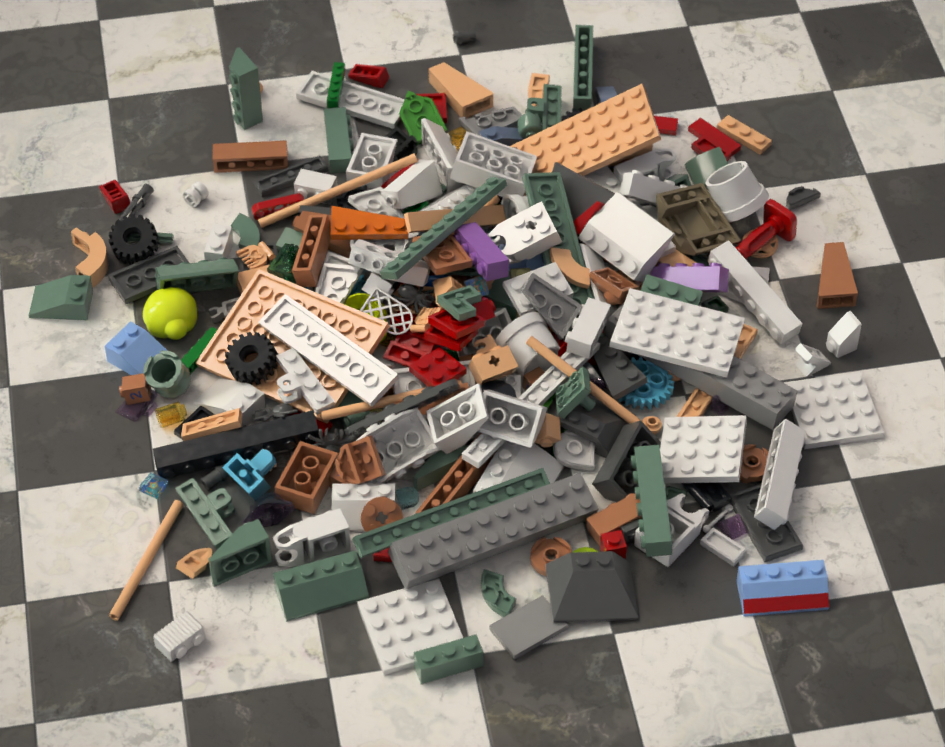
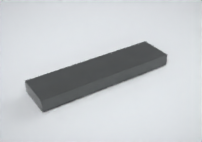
[253,155,328,197]

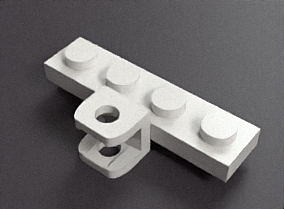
[276,348,335,415]

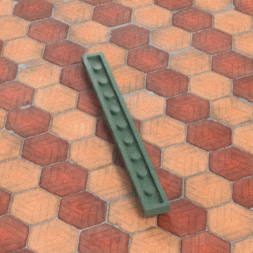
[380,177,507,280]
[352,468,550,559]

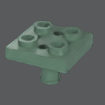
[556,366,596,419]

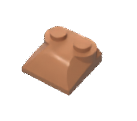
[589,267,639,305]

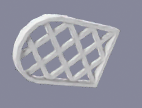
[360,287,413,335]

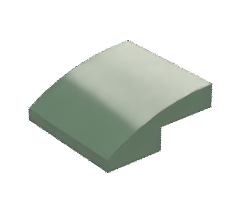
[685,147,728,190]

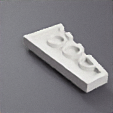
[315,263,363,304]

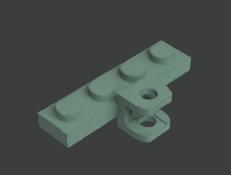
[525,84,562,131]
[175,478,235,550]

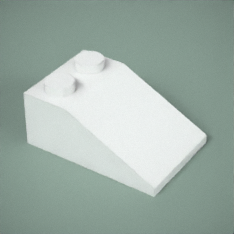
[346,133,397,189]
[194,378,266,428]
[426,384,489,454]

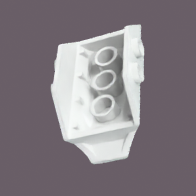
[356,408,441,483]

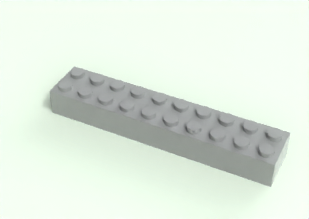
[605,303,798,430]
[388,472,599,590]

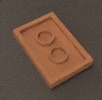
[412,233,472,275]

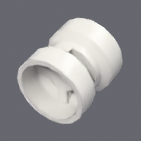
[182,181,209,207]

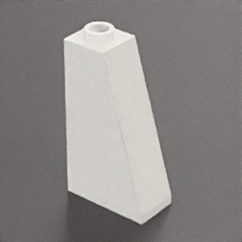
[382,159,443,209]

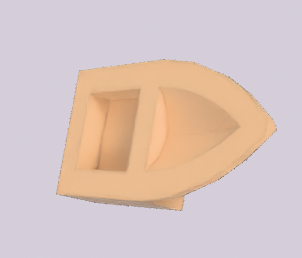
[528,73,550,106]
[176,548,212,579]

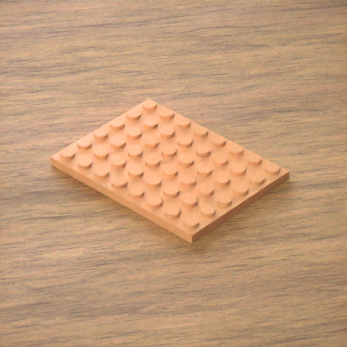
[196,269,390,424]

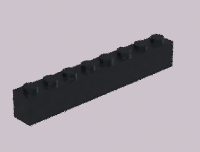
[153,410,320,480]

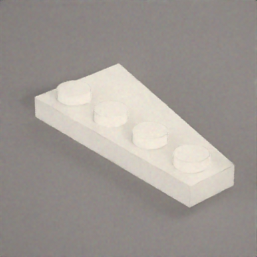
[348,187,419,241]

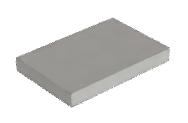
[489,595,568,660]

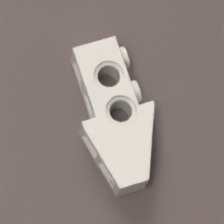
[348,239,431,287]

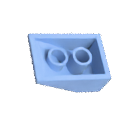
[105,321,168,375]

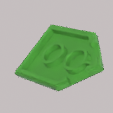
[399,91,447,145]

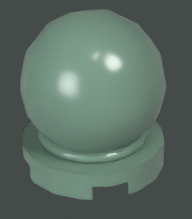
[143,350,191,398]

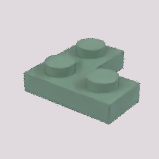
[437,285,482,321]

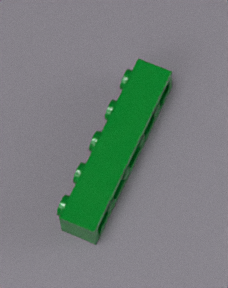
[327,62,346,108]
[181,327,218,375]

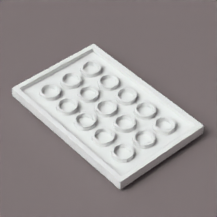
[609,288,745,378]

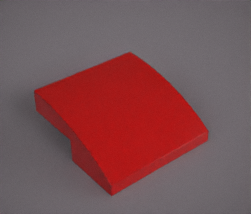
[383,327,437,368]

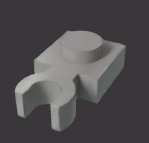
[209,297,239,323]

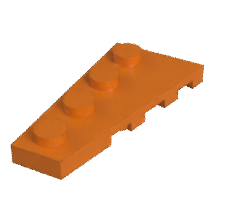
[331,206,409,240]

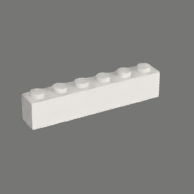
[708,240,803,345]
[754,419,805,530]

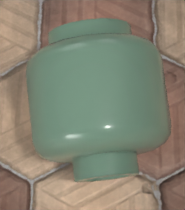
[517,113,542,139]

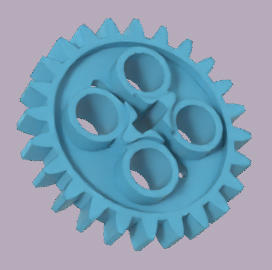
[618,357,674,410]

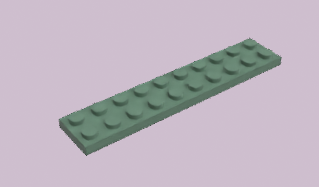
[522,172,603,342]

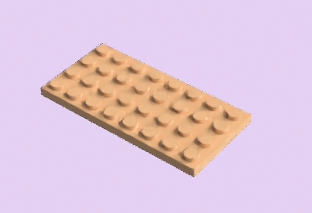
[510,84,661,196]

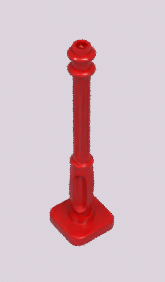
[703,199,797,293]

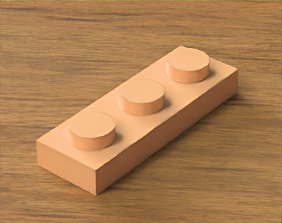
[717,115,772,155]
[181,408,243,441]

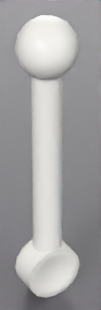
[703,504,733,533]

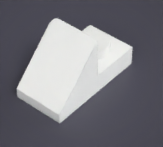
[795,343,831,377]

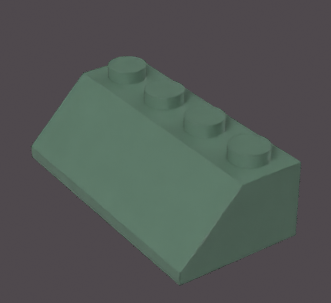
[229,47,263,130]
[155,258,239,293]
[273,550,369,622]

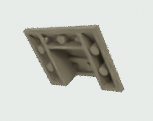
[656,183,741,256]

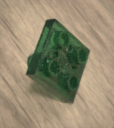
[267,243,299,284]

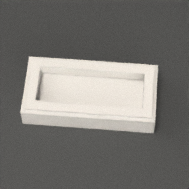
[700,527,747,567]

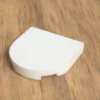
[553,430,595,471]

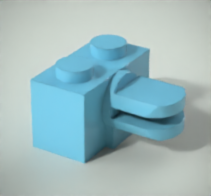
[222,449,276,501]

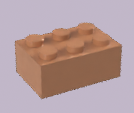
[275,441,338,514]

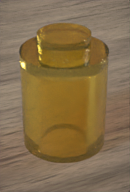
[155,401,187,428]

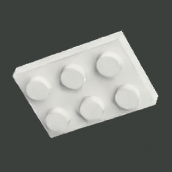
[502,262,574,316]

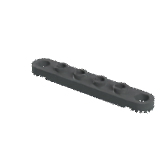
[344,379,460,438]

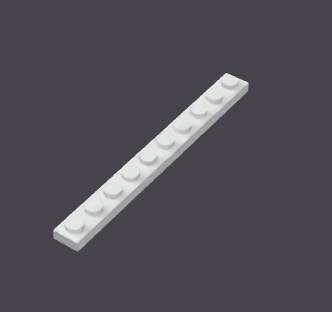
[462,342,600,468]

